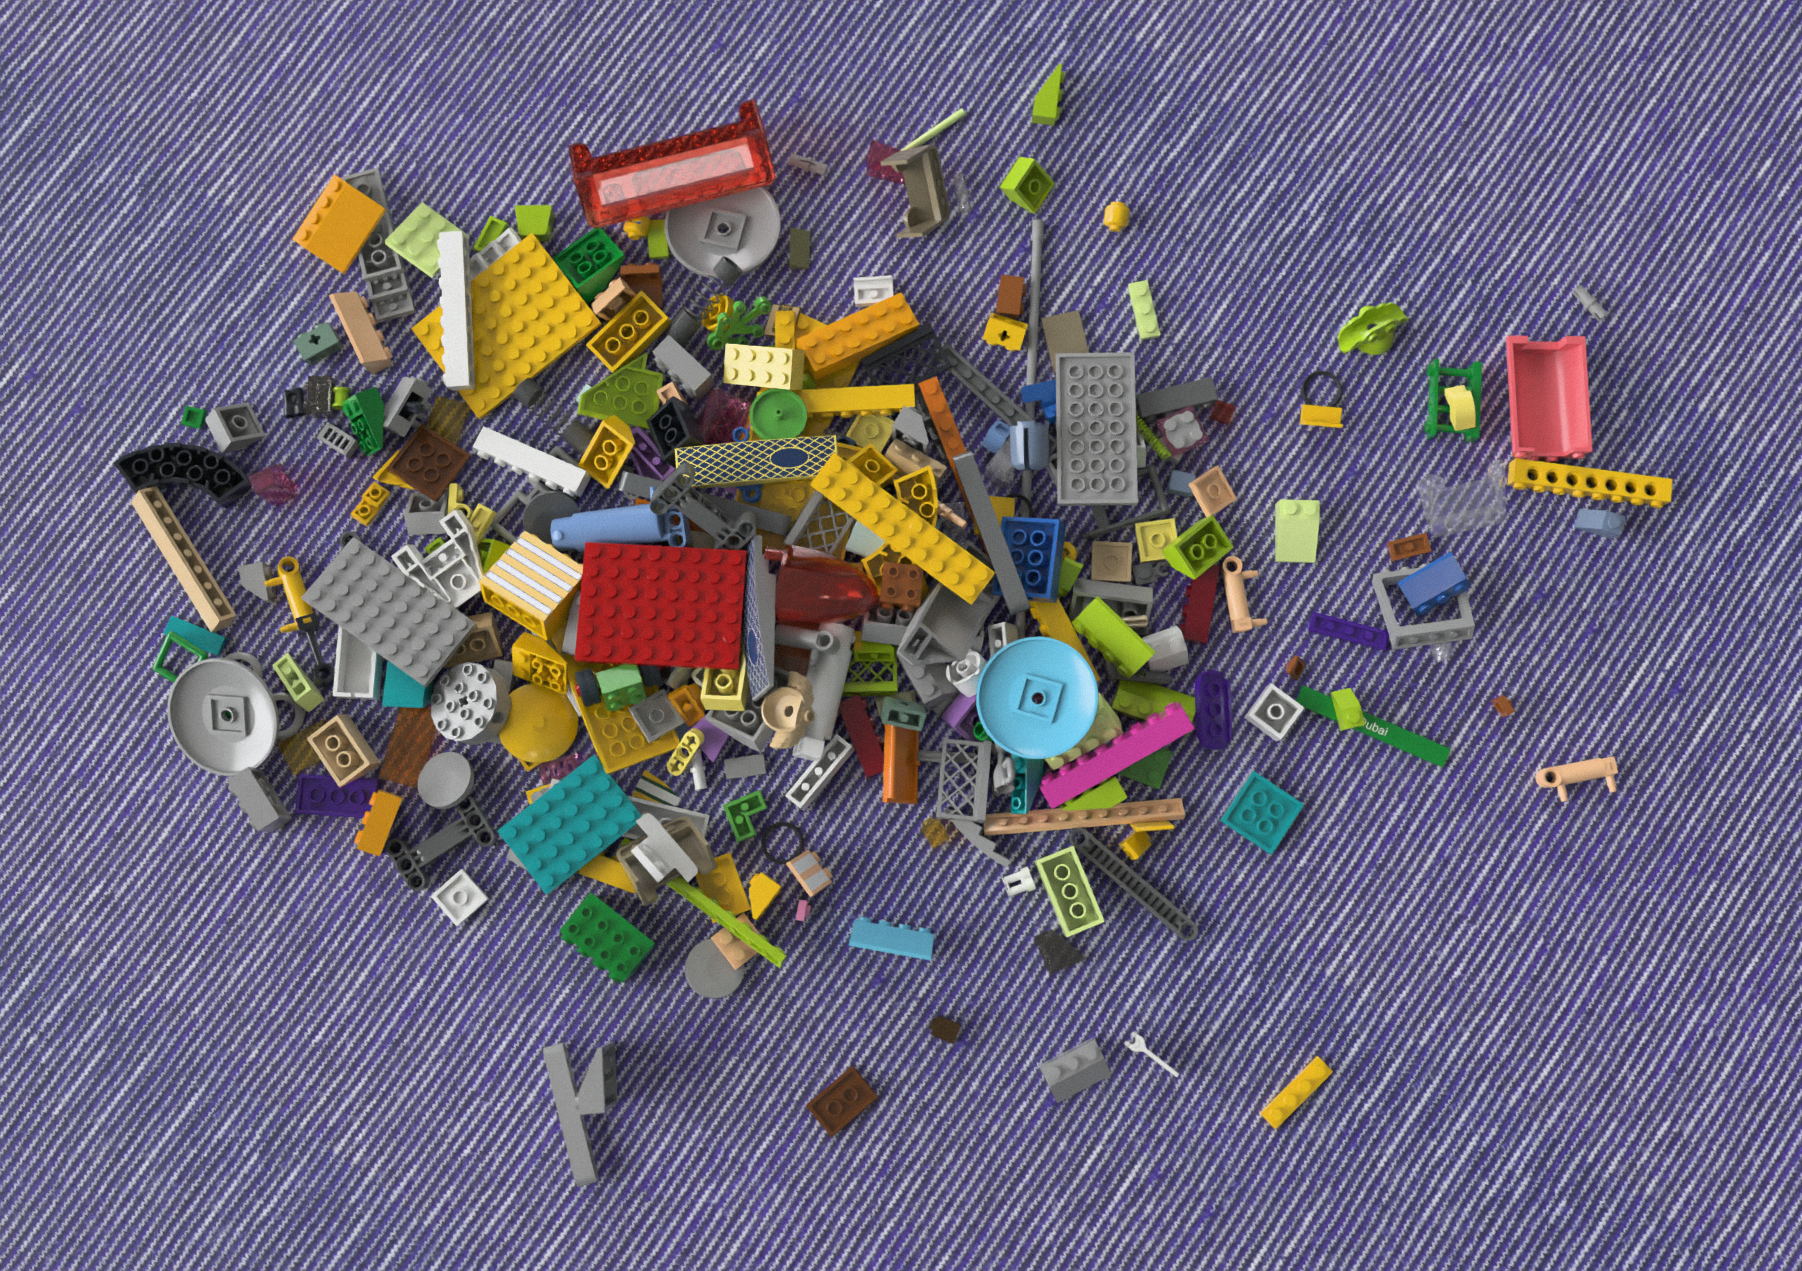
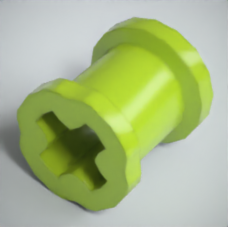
[332,387,351,410]

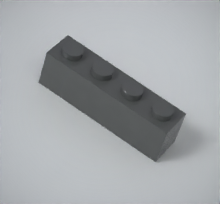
[1136,377,1218,423]

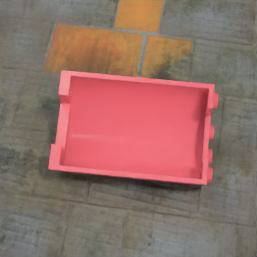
[1506,336,1592,463]

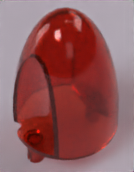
[764,545,878,624]

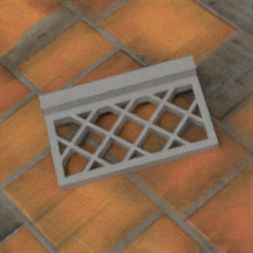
[782,490,854,568]
[936,738,992,824]

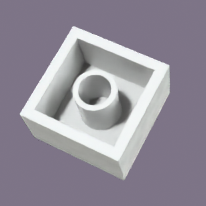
[1244,684,1304,741]

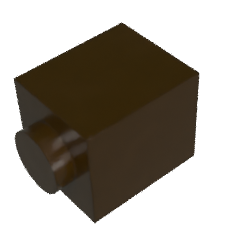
[928,1014,961,1044]

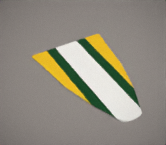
[632,770,680,805]

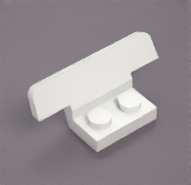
[631,813,698,882]

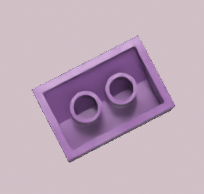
[940,692,981,742]

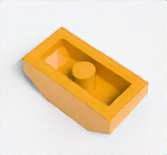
[667,683,705,727]

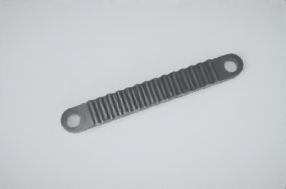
[1069,828,1198,941]

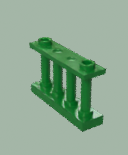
[1424,358,1482,442]

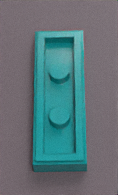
[163,615,228,656]

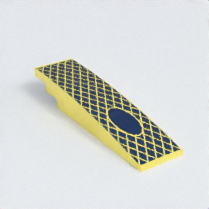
[675,435,838,489]

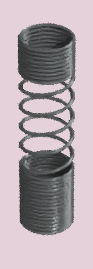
[665,256,743,347]
[514,378,595,456]

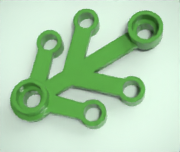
[707,296,771,350]

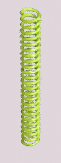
[1136,413,1171,459]

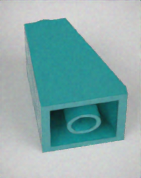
[382,661,433,708]

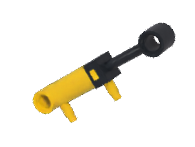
[265,556,335,687]

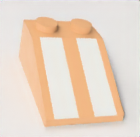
[786,850,833,897]

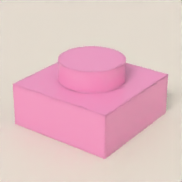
[796,899,811,921]

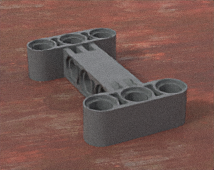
[650,463,758,550]
[386,795,498,891]

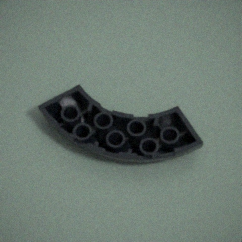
[113,443,253,508]

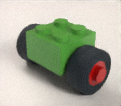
[574,664,662,711]

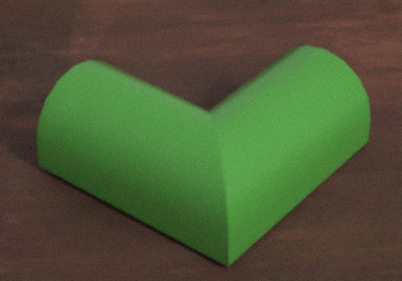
[723,790,768,843]

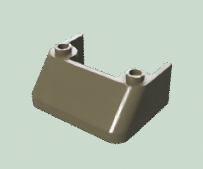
[880,145,950,238]

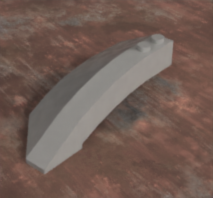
[897,540,1000,665]

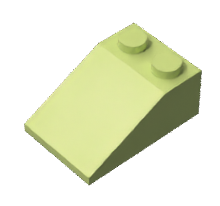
[1275,499,1320,563]

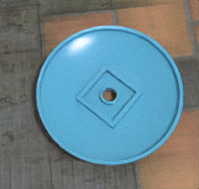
[976,637,1099,759]

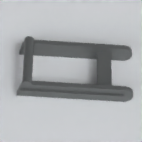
[1082,465,1171,539]

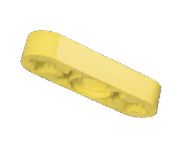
[667,728,704,776]

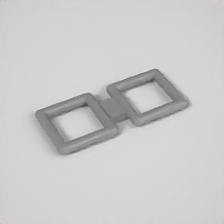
[490,446,580,544]

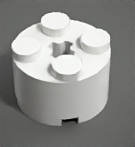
[946,649,988,697]

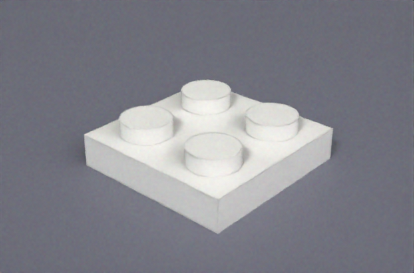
[431,869,489,926]

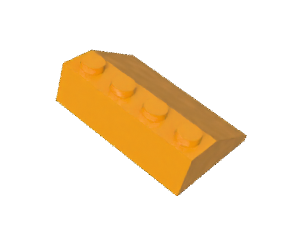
[293,174,386,275]

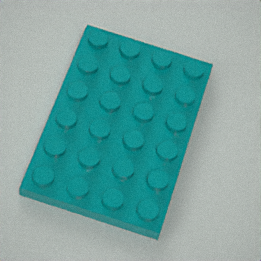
[497,755,642,895]

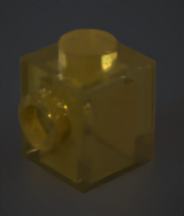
[920,816,950,849]

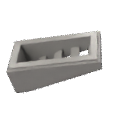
[316,422,359,459]

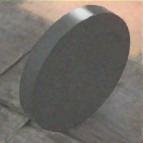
[523,491,580,545]

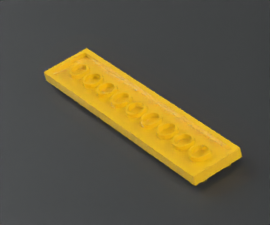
[810,453,996,605]

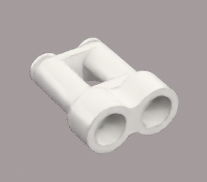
[1002,866,1036,897]

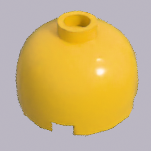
[701,293,739,332]

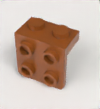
[620,263,663,309]
[878,562,924,612]

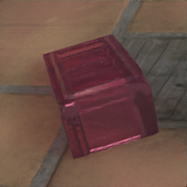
[538,754,580,785]

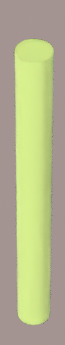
[900,108,966,151]

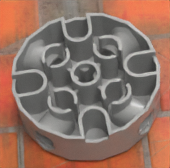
[431,662,511,745]

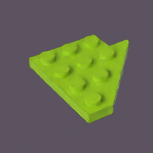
[577,353,664,431]

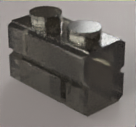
[303,376,336,419]

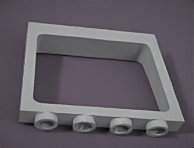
[1372,562,1475,650]

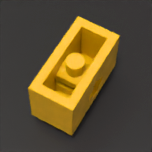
[983,313,1028,351]

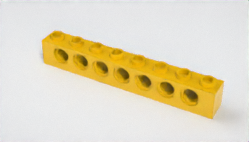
[1507,459,1673,508]

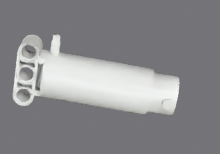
[792,622,856,761]

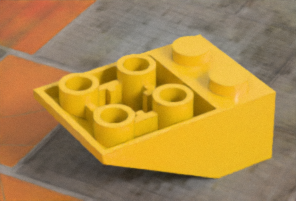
[512,632,568,695]

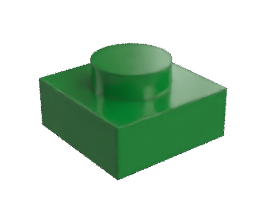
[181,406,207,430]

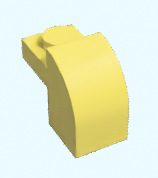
[1444,385,1476,431]

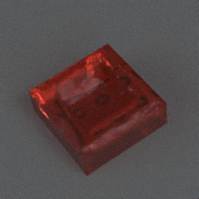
[1210,400,1236,426]

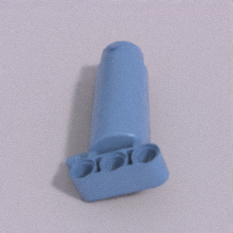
[551,486,691,553]

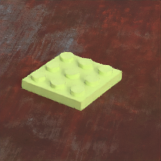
[385,202,461,278]

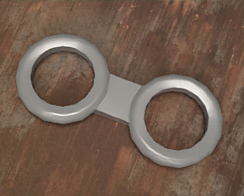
[225,652,305,740]

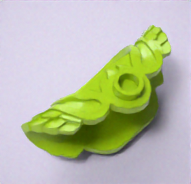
[1338,302,1409,355]

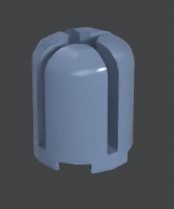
[1010,421,1050,470]

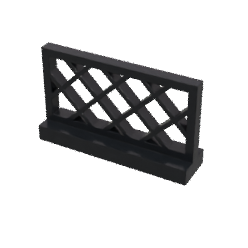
[861,324,952,386]

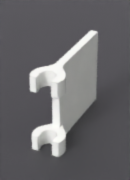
[1124,1032,1179,1077]

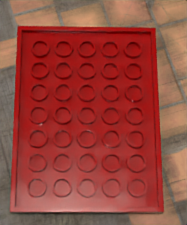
[574,542,747,670]

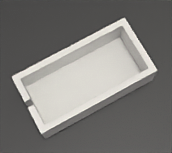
[333,626,383,700]

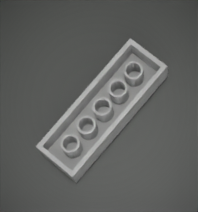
[861,595,984,654]

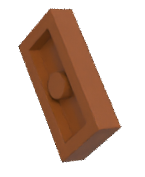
[1386,533,1431,562]

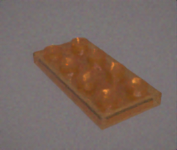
[378,707,436,788]

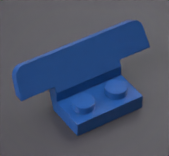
[1021,379,1056,424]

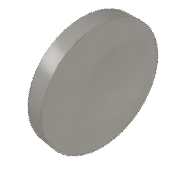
[418,752,474,809]
[685,939,744,999]

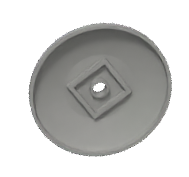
[665,173,781,279]
[167,658,279,776]

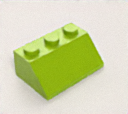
[1161,515,1234,580]

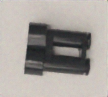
[283,387,308,419]

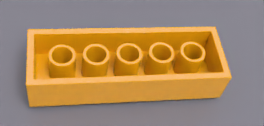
[797,292,919,381]

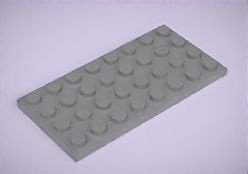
[1055,352,1138,506]
[301,537,477,688]

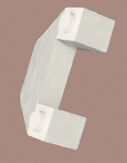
[391,510,484,609]

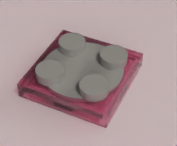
[1156,405,1209,457]

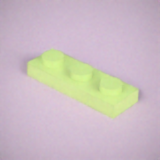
[1128,280,1160,341]

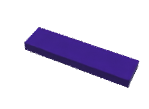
[1308,612,1389,651]

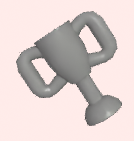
[991,743,1016,797]

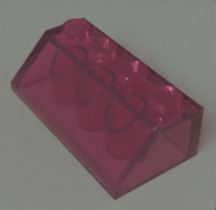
[698,389,752,445]

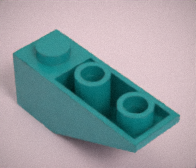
[1011,754,1043,814]

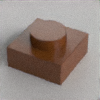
[1491,695,1515,717]

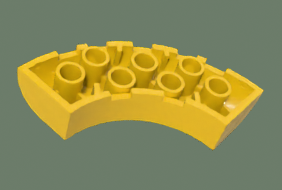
[861,465,938,597]

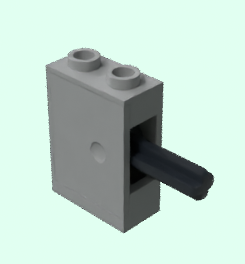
[383,376,432,437]

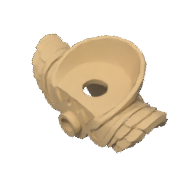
[761,671,815,749]

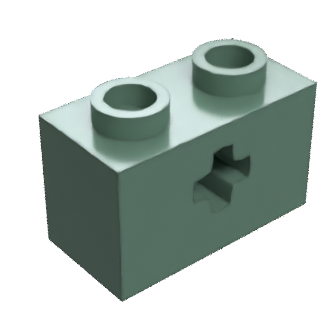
[293,322,344,365]
[880,696,927,731]

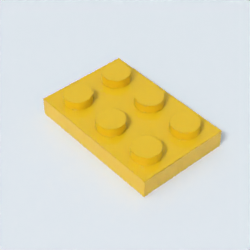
[695,852,751,924]

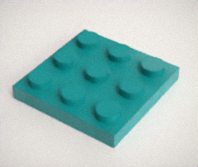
[1220,771,1304,855]

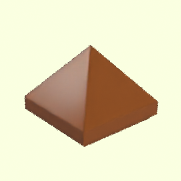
[1285,655,1306,681]

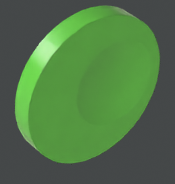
[750,388,807,440]

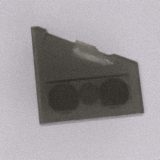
[1033,929,1085,974]

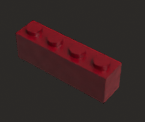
[1179,564,1220,645]
[839,695,884,779]

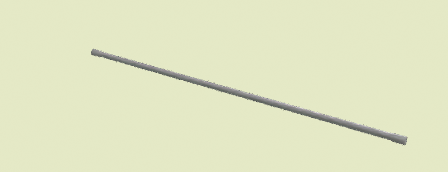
[1007,219,1044,797]

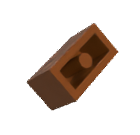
[996,274,1027,320]

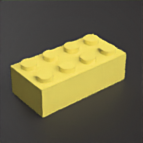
[723,344,805,390]
[700,630,749,711]

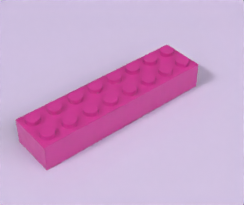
[1040,702,1195,809]

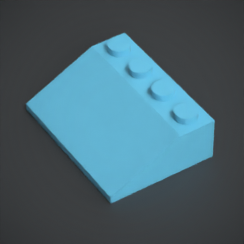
[849,916,934,960]

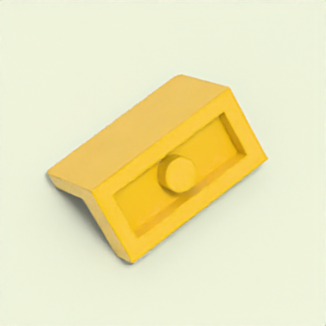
[1300,404,1343,428]

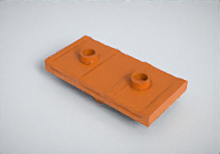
[882,724,920,804]

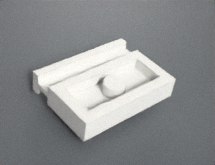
[854,275,893,307]

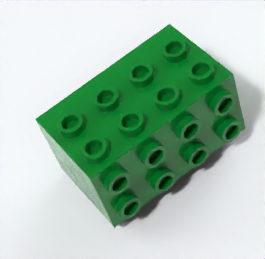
[559,892,657,984]

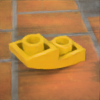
[350,482,390,527]

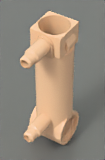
[1220,556,1267,633]
[1536,756,1618,802]

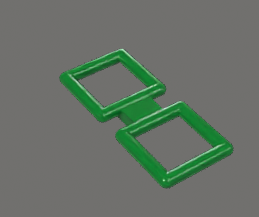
[153,631,232,720]

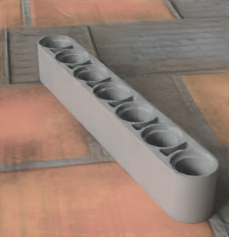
[543,1042,599,1187]

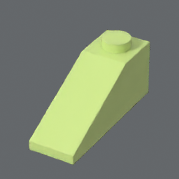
[272,653,325,712]

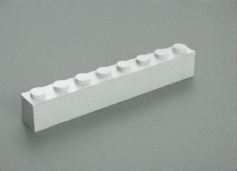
[437,231,475,391]

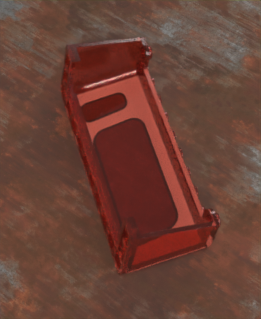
[568,99,776,228]

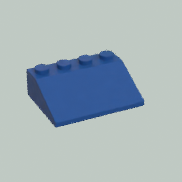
[992,516,1066,603]

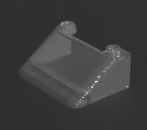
[1417,460,1506,537]

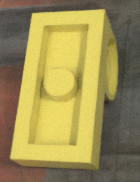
[447,483,474,520]

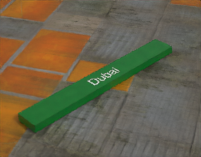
[1295,685,1451,768]

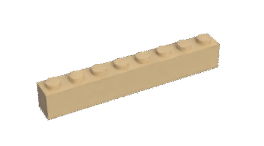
[131,486,237,633]

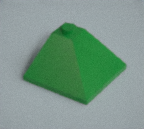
[552,225,626,303]

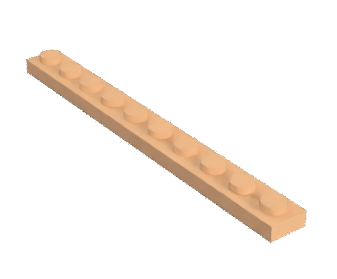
[983,798,1185,836]

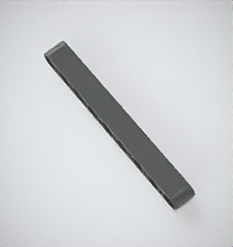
[952,450,1030,616]
[618,471,792,536]

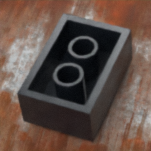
[646,396,706,468]

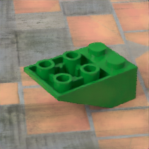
[342,387,384,456]

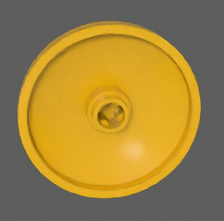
[498,683,578,763]

